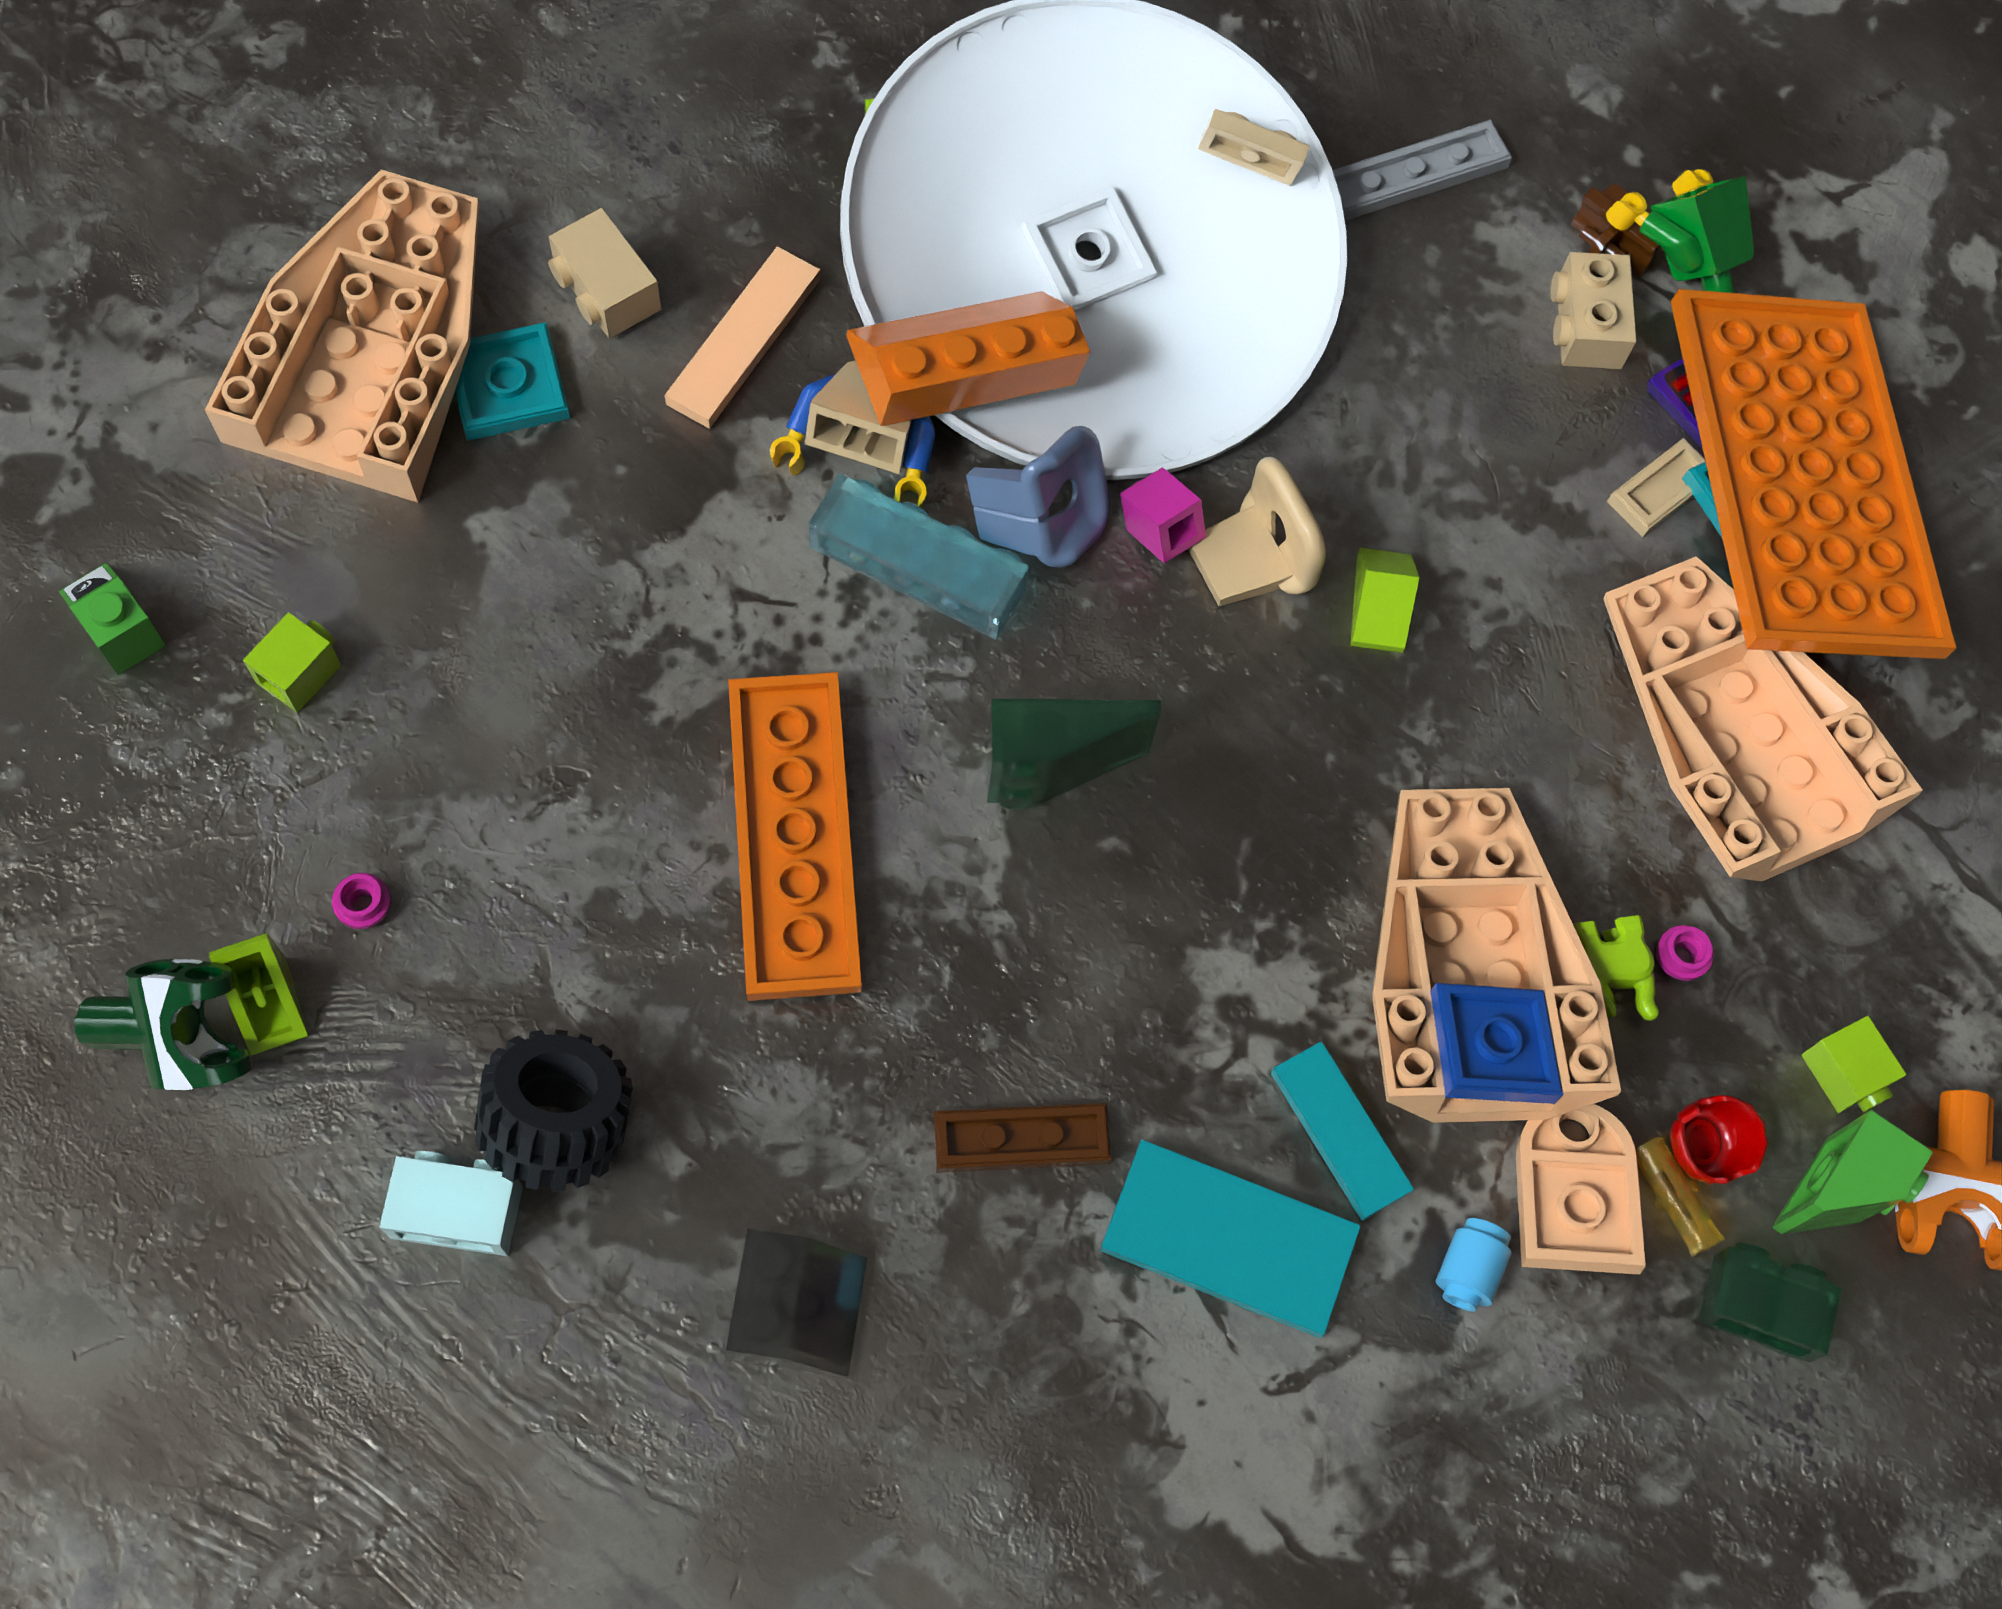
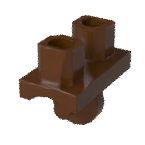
[1571,183,1661,278]

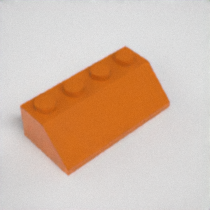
[846,291,1091,426]

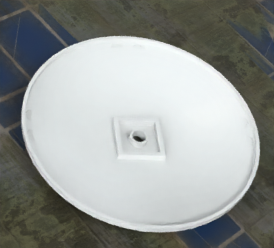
[840,0,1347,480]

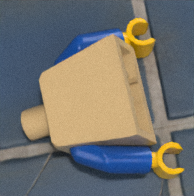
[770,361,935,513]

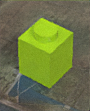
[243,612,342,713]
[1801,1016,1907,1114]

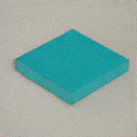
[455,322,570,441]

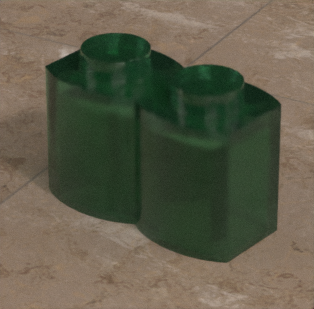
[1699,1243,1842,1362]

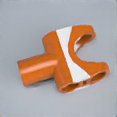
[1895,1090,2002,1271]

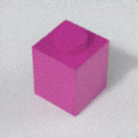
[1120,467,1206,563]

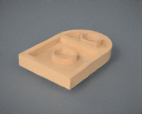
[1516,1104,1646,1275]

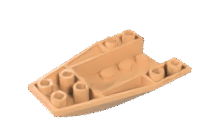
[1603,556,1923,881]
[1372,788,1621,1123]

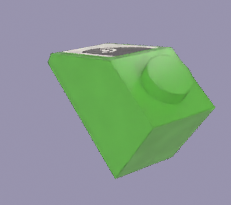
[58,563,166,675]

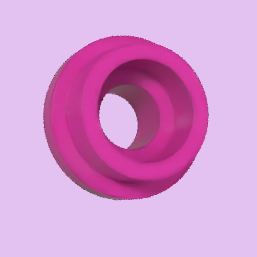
[332,873,391,929]
[1656,925,1714,981]

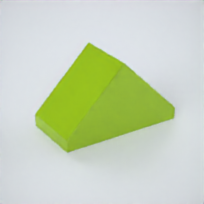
[1350,547,1419,653]
[209,933,308,1056]

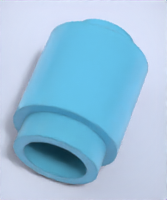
[1435,1218,1512,1312]

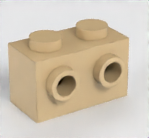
[548,208,662,339]
[1551,252,1636,369]

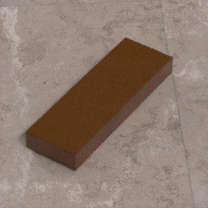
[933,1103,1112,1173]

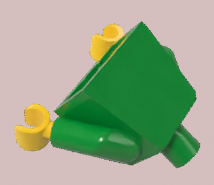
[1606,169,1754,293]

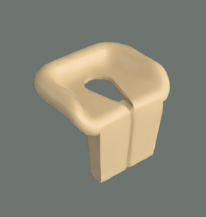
[1188,457,1326,606]

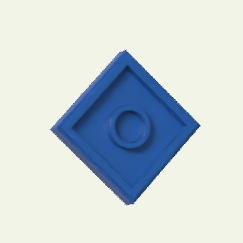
[1430,983,1563,1104]

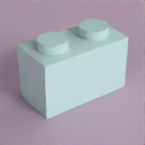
[380,1151,523,1256]

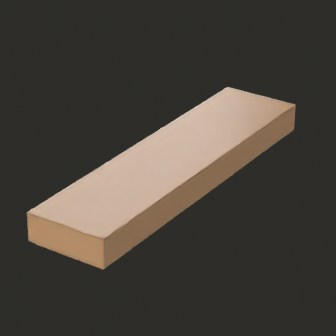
[665,246,820,429]

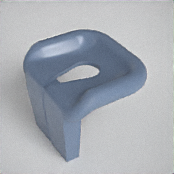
[966,426,1110,568]

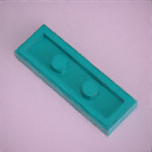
[1271,1041,1414,1221]

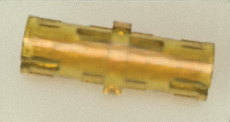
[1636,1136,1725,1257]

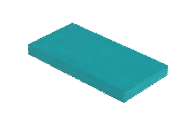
[1099,1139,1361,1339]

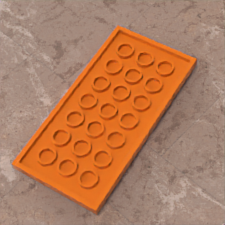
[1670,289,1956,659]

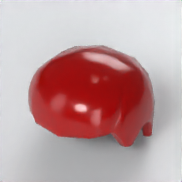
[1670,1095,1768,1185]

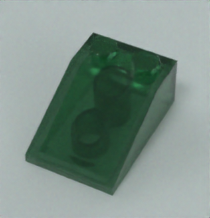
[987,699,1161,809]

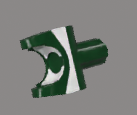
[74,959,252,1090]

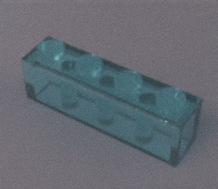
[809,473,1029,640]

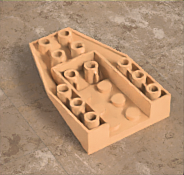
[205,170,479,503]

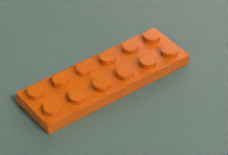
[728,672,862,1001]

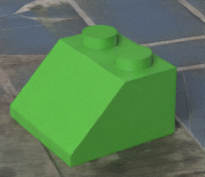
[1772,1110,1933,1234]

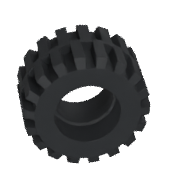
[474,1029,633,1191]

